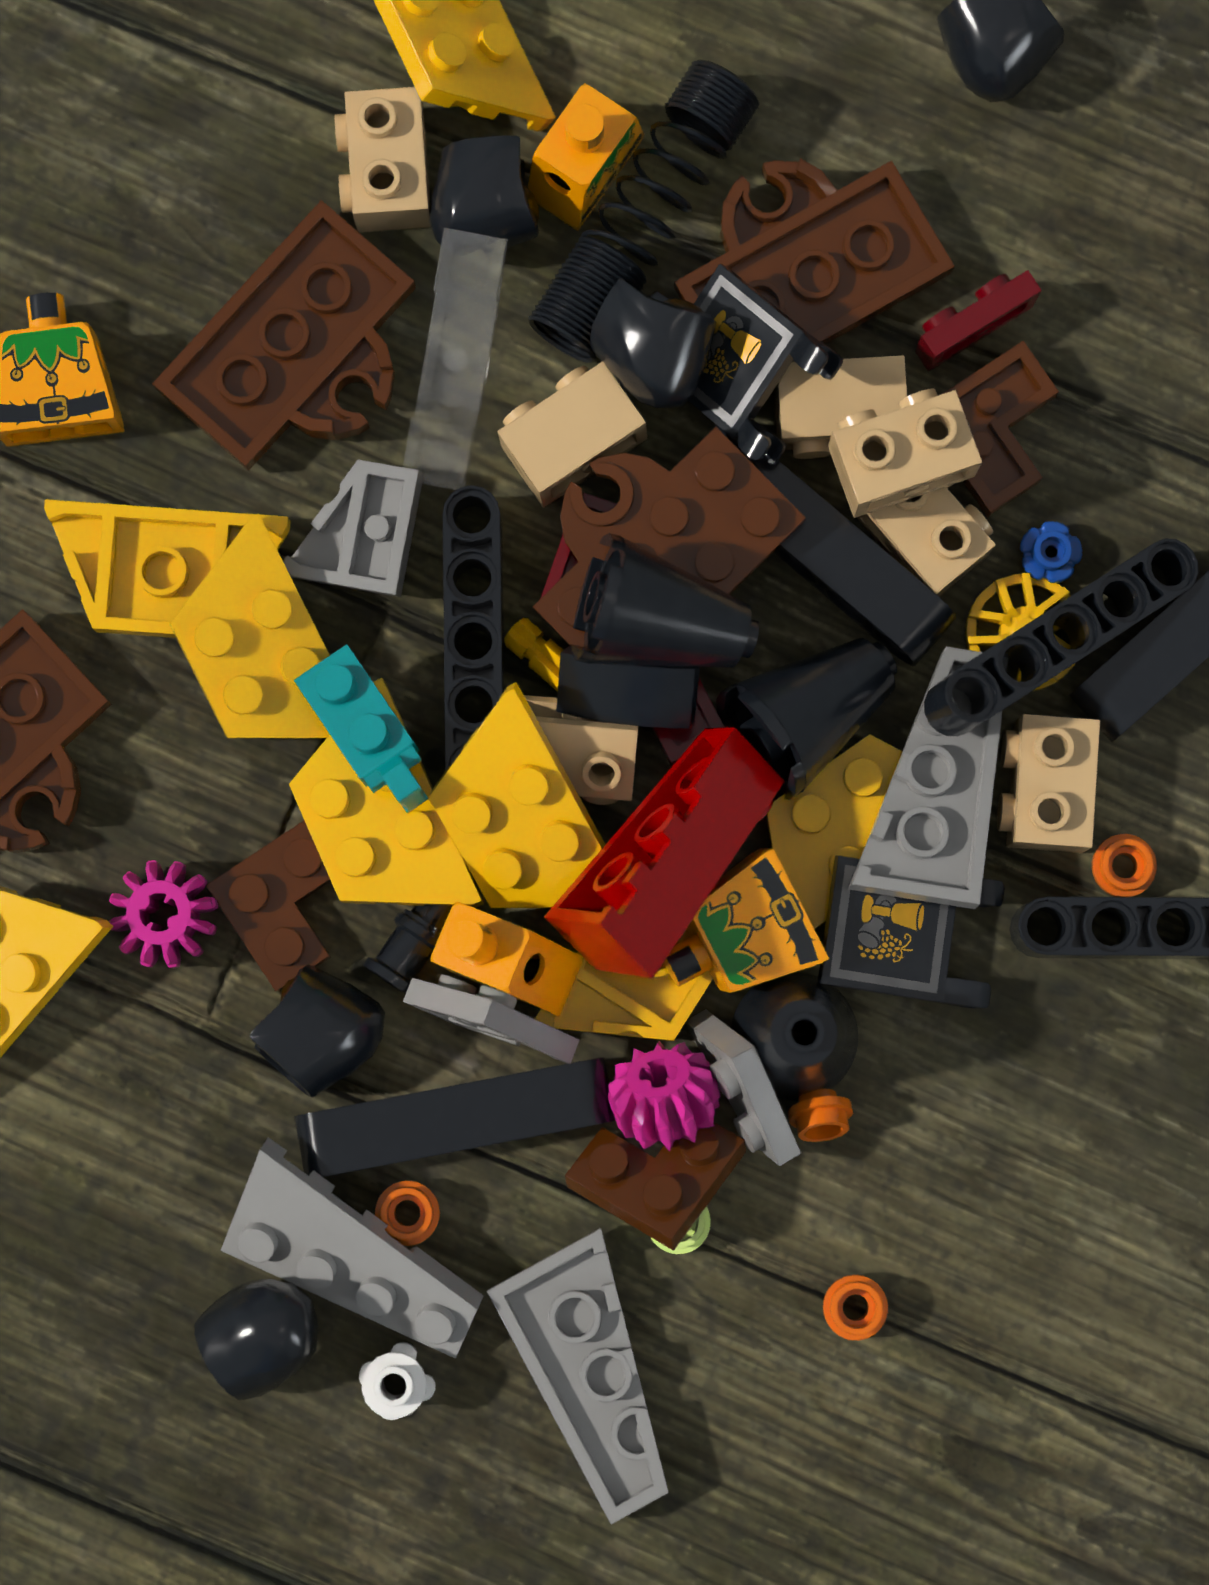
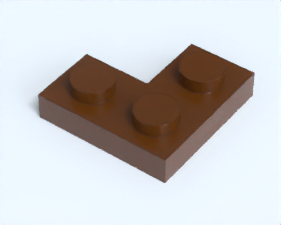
[941,340,1059,517]
[206,820,331,992]
[565,1122,746,1251]

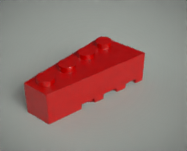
[544,727,785,979]

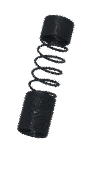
[528,60,759,363]

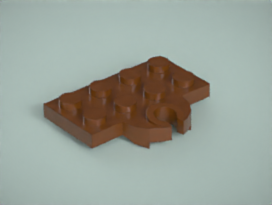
[674,158,955,362]
[152,200,416,471]
[533,427,806,647]
[0,609,112,853]

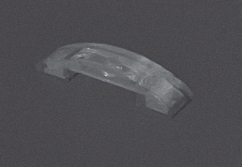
[403,227,508,490]

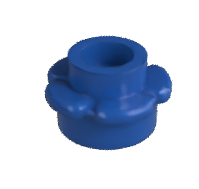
[1020,521,1082,583]

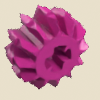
[108,860,218,969]
[608,1041,720,1151]

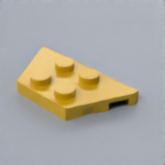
[374,0,556,132]
[44,499,291,638]
[169,514,330,738]
[289,678,484,908]
[428,682,606,908]
[766,734,902,929]
[0,886,113,1058]
[535,928,713,1041]

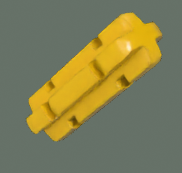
[504,618,563,692]

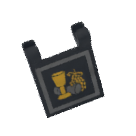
[689,264,843,465]
[818,855,1005,1008]

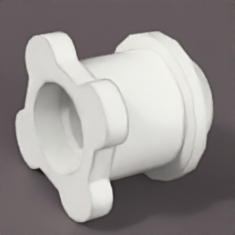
[359,1342,436,1420]

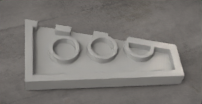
[848,646,1009,909]
[487,1228,669,1524]

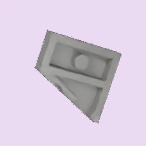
[283,460,424,597]
[403,974,579,1064]
[685,1009,801,1166]

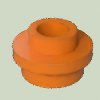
[1092,834,1157,897]
[788,1089,853,1142]
[375,1180,440,1246]
[823,1274,888,1341]

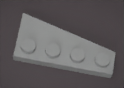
[221,1137,484,1359]

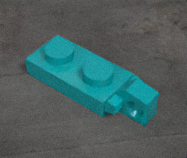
[294,644,429,813]

